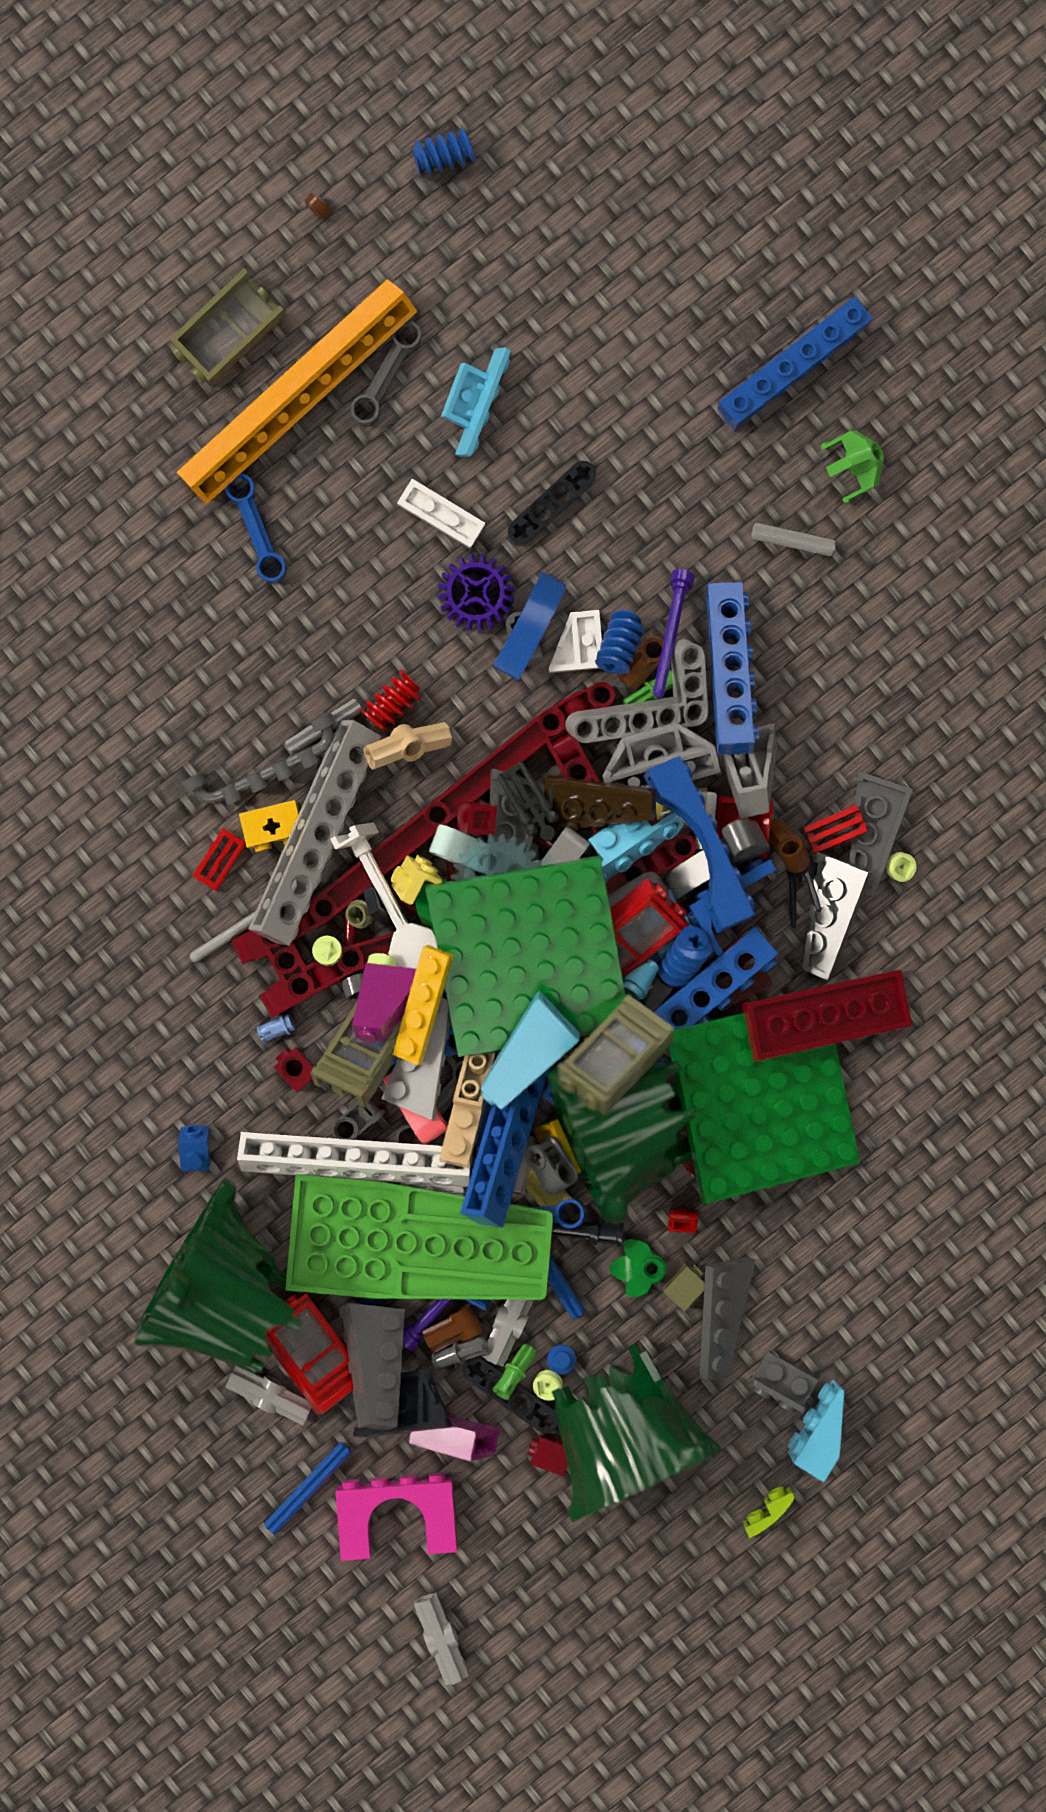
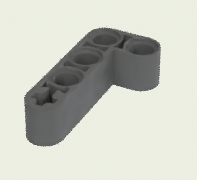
[664,819,770,902]

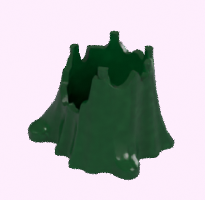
[545,1060,696,1225]
[134,1177,302,1374]
[551,1343,721,1523]

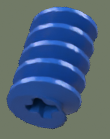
[413,128,475,179]
[595,610,644,675]
[658,926,713,987]

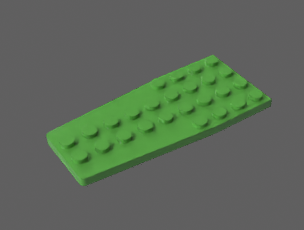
[285,1174,554,1300]

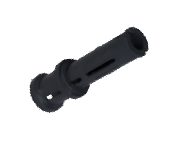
[552,1219,624,1248]

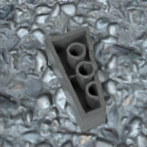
[339,1303,405,1430]

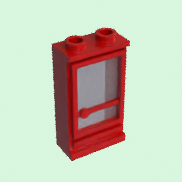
[610,878,689,978]
[266,1293,354,1414]

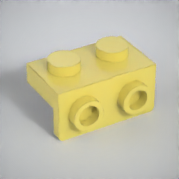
[391,855,443,905]

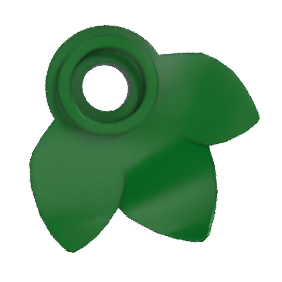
[609,1239,667,1297]

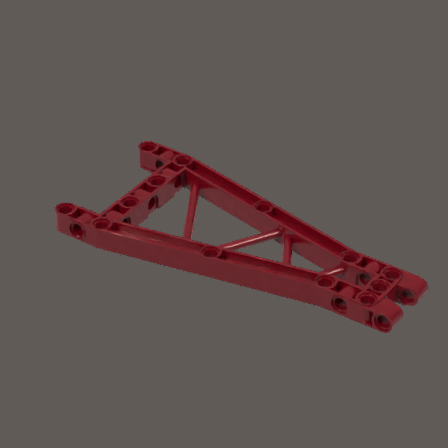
[231,682,696,1018]

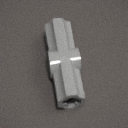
[481,1300,534,1366]
[226,1366,312,1425]
[414,1592,469,1685]

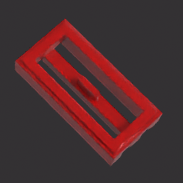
[804,805,869,855]
[192,828,247,891]

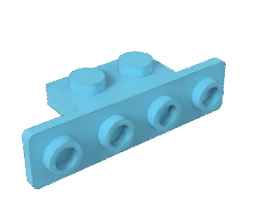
[441,347,511,457]
[588,812,683,884]

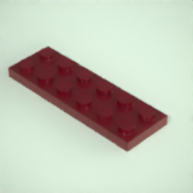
[742,969,912,1061]

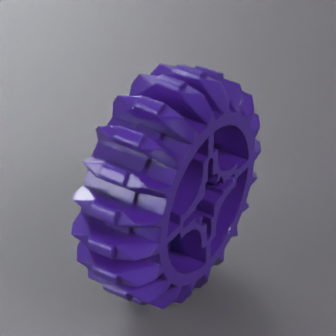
[437,554,515,632]

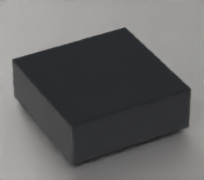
[363,886,392,924]

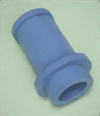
[257,1013,296,1044]

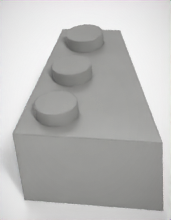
[721,723,777,818]

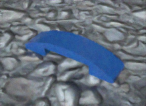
[493,572,567,681]

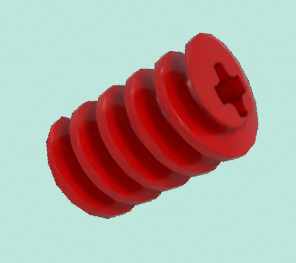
[359,669,422,733]

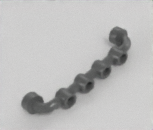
[182,712,335,805]

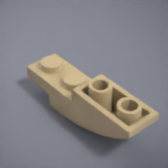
[439,1052,496,1168]

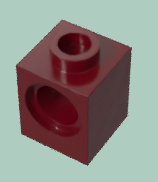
[457,802,497,835]
[274,1047,316,1092]
[527,1432,568,1477]

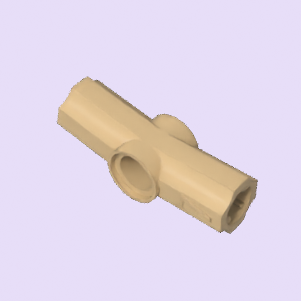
[363,722,452,770]

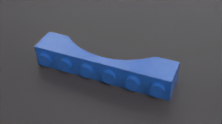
[644,756,755,933]

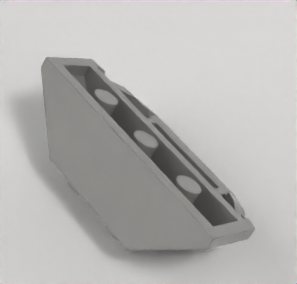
[603,722,721,788]

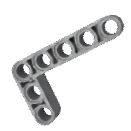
[565,639,708,743]

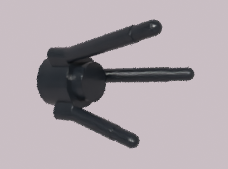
[786,856,821,928]

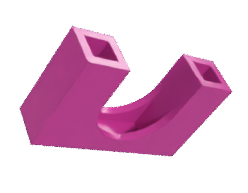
[336,1473,458,1561]

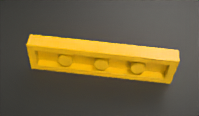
[393,945,454,1065]

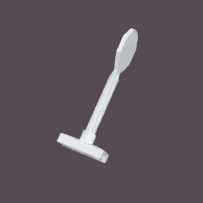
[330,822,437,969]

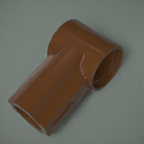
[617,637,664,692]
[768,818,810,873]
[422,1304,484,1353]

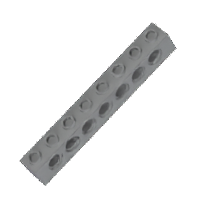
[248,720,381,945]

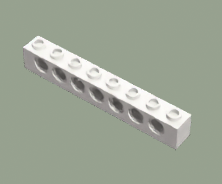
[237,1132,473,1187]

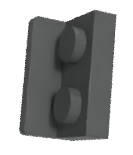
[750,1350,818,1413]

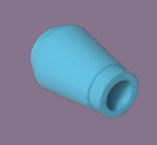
[623,959,659,1002]

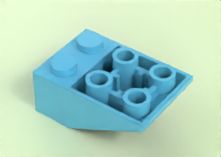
[787,1379,844,1482]

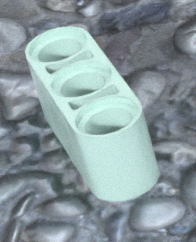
[429,825,488,876]

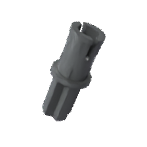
[432,1337,488,1370]

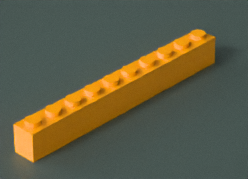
[177,279,417,505]

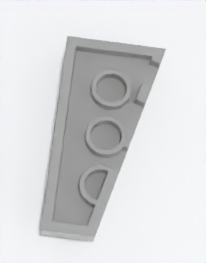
[382,998,451,1121]

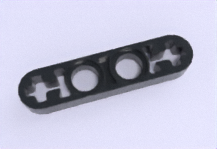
[508,461,596,546]
[462,1356,558,1433]

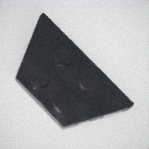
[353,1370,452,1438]

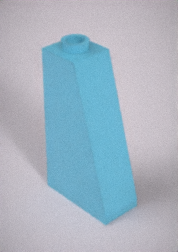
[481,991,580,1109]

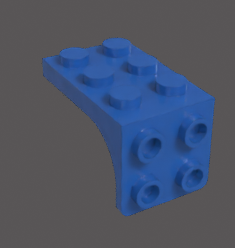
[686,858,776,957]

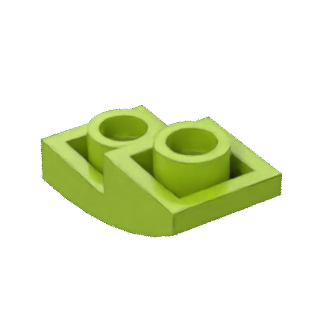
[742,1486,795,1538]

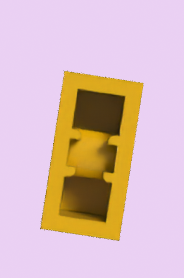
[239,800,300,852]

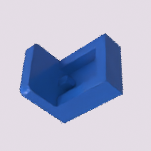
[178,1124,211,1171]

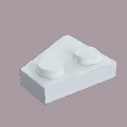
[549,610,602,673]

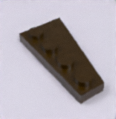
[545,776,656,832]

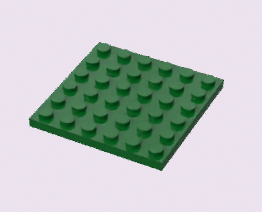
[425,856,627,1057]
[669,1013,860,1204]

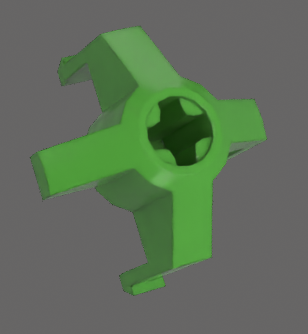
[821,430,884,502]

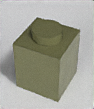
[662,1263,705,1312]

